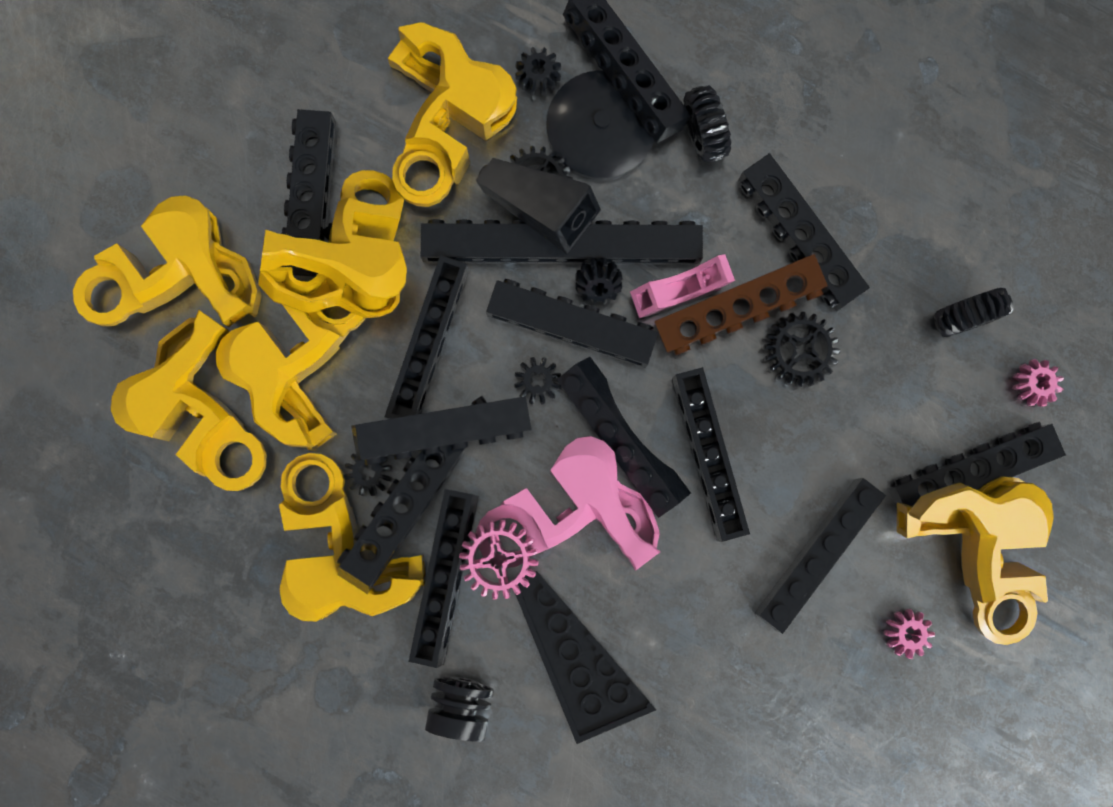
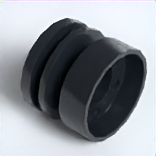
[425,677,494,742]

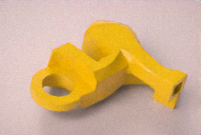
[387,22,517,207]
[258,170,407,318]
[73,195,262,327]
[216,305,366,451]
[111,310,267,491]
[279,453,426,622]
[897,476,1054,645]

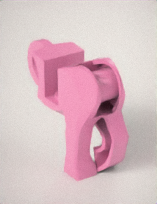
[476,436,660,571]

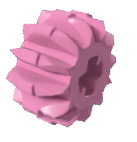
[1012,359,1064,407]
[883,609,935,659]

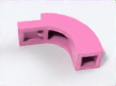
[630,254,735,318]

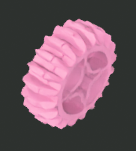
[459,519,539,599]

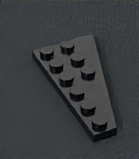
[515,571,656,744]

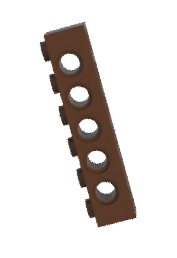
[654,254,828,356]

